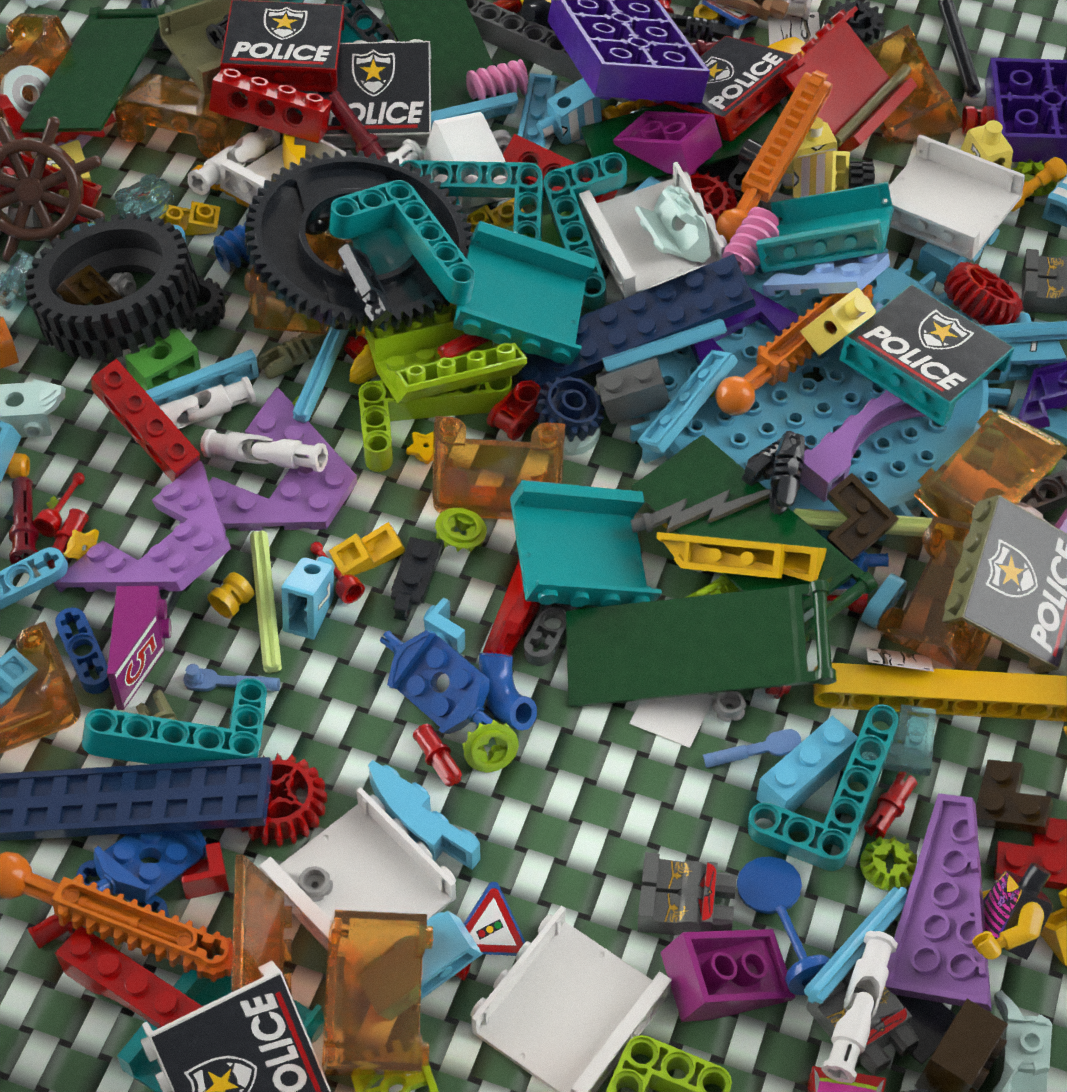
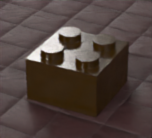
[914,998,1008,1092]

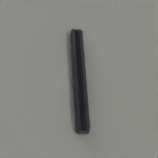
[938,0,981,97]

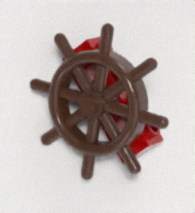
[0,116,105,262]

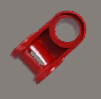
[487,381,541,441]

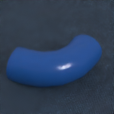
[479,653,537,731]

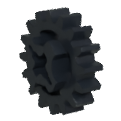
[824,0,885,45]

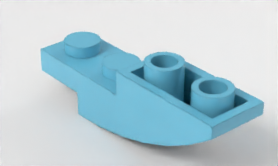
[368,760,481,870]

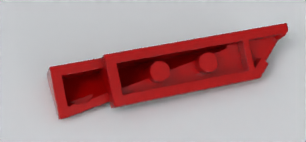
[483,561,542,655]

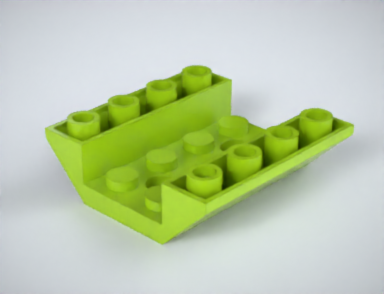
[364,305,527,404]

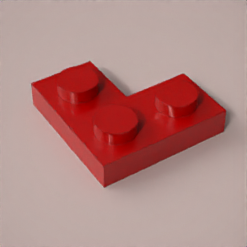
[994,817,1067,890]

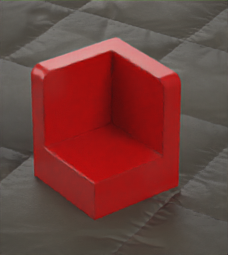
[181,842,229,900]

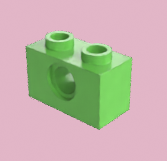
[125,328,201,391]

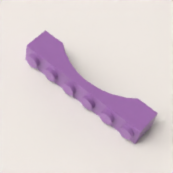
[800,390,926,502]

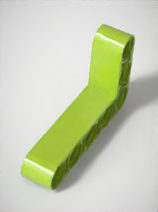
[358,376,512,472]
[606,1035,732,1092]

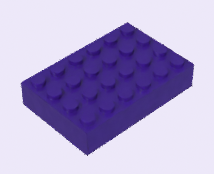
[547,0,710,105]
[985,58,1067,163]

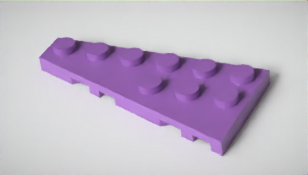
[885,793,992,1011]

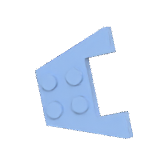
[762,252,890,296]

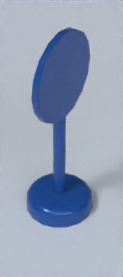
[736,856,830,995]

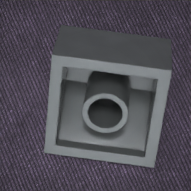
[596,356,670,424]

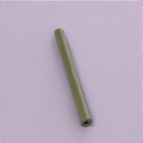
[835,64,912,147]

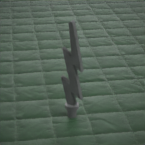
[630,489,771,533]

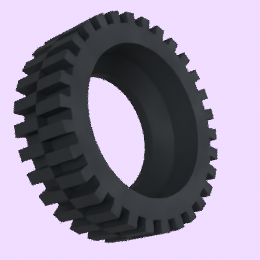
[24,213,200,360]

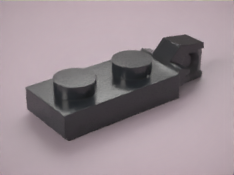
[338,244,393,325]
[391,537,442,621]

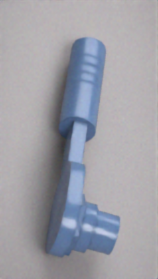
[183,664,280,692]
[703,729,801,768]

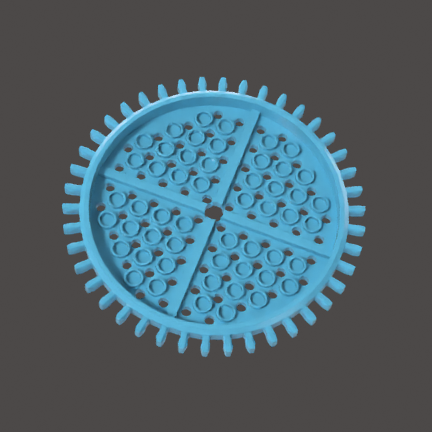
[629,248,1011,541]

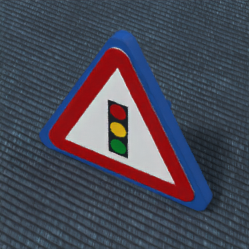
[702,0,758,30]
[463,882,525,956]

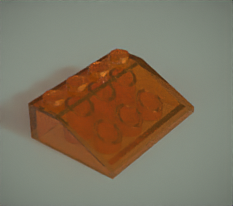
[232,854,293,995]

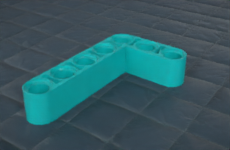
[543,152,627,310]
[399,160,544,241]
[329,180,476,305]
[82,678,267,764]
[748,704,899,871]

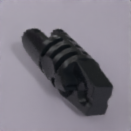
[668,13,735,42]
[769,431,805,515]
[742,438,809,486]

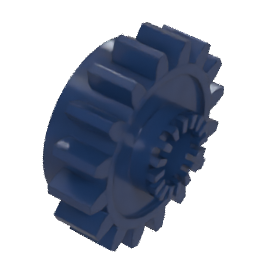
[534,376,605,442]

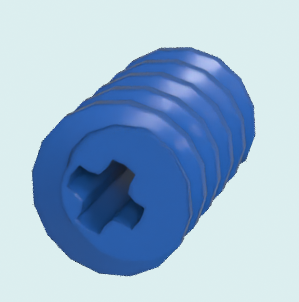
[213,222,250,273]

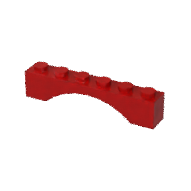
[55,926,203,1028]

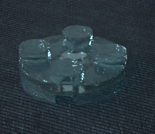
[115,173,174,220]
[0,249,36,310]

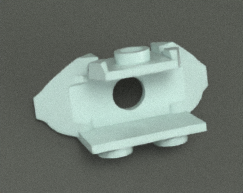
[635,185,712,263]
[0,379,66,438]
[992,990,1052,1092]

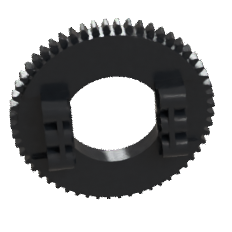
[245,150,473,332]

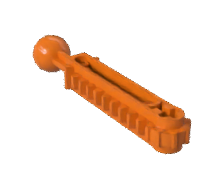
[716,70,833,245]
[715,284,874,416]
[0,852,238,982]

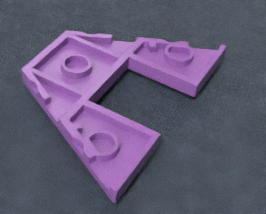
[180,387,357,531]
[53,460,231,592]

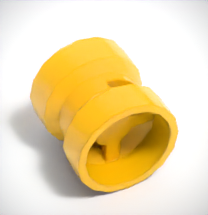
[207,572,255,619]

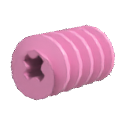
[466,59,528,101]
[722,207,779,275]

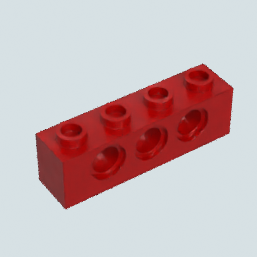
[209,69,332,143]
[503,133,619,204]
[91,358,200,482]

